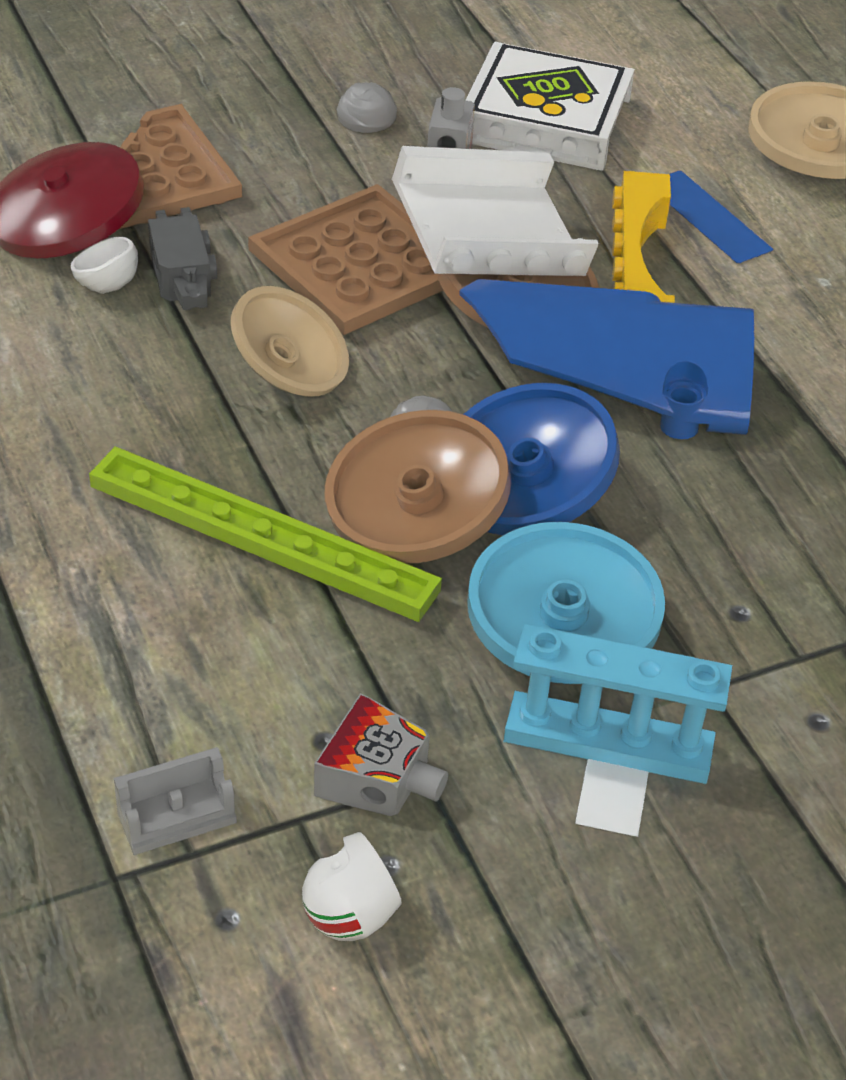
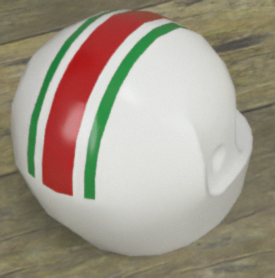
[302,832,402,941]

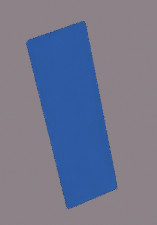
[670,171,773,263]

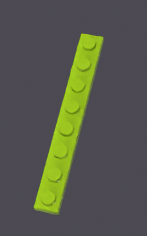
[89,446,442,622]

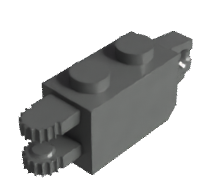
[148,207,217,310]

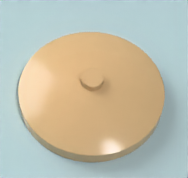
[748,82,846,179]

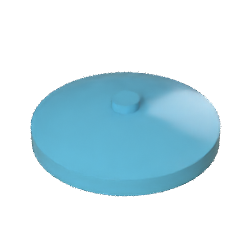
[467,522,665,684]

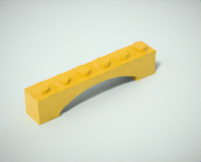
[612,171,675,303]

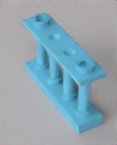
[503,623,733,784]

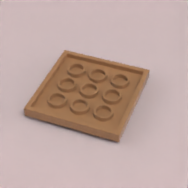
[248,184,444,335]

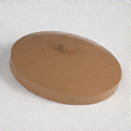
[325,410,511,564]

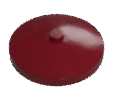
[0,142,144,259]

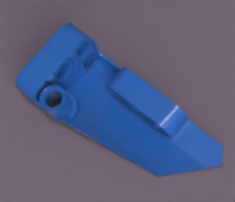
[459,279,754,439]

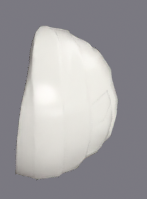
[71,237,138,294]

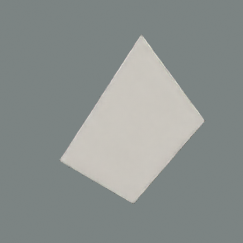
[575,759,649,837]

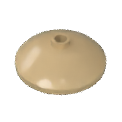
[231,286,349,397]

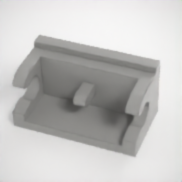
[114,747,237,855]

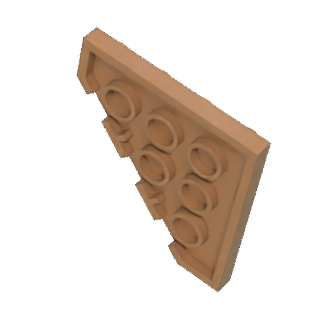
[120,104,242,229]

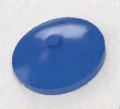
[463,383,620,535]

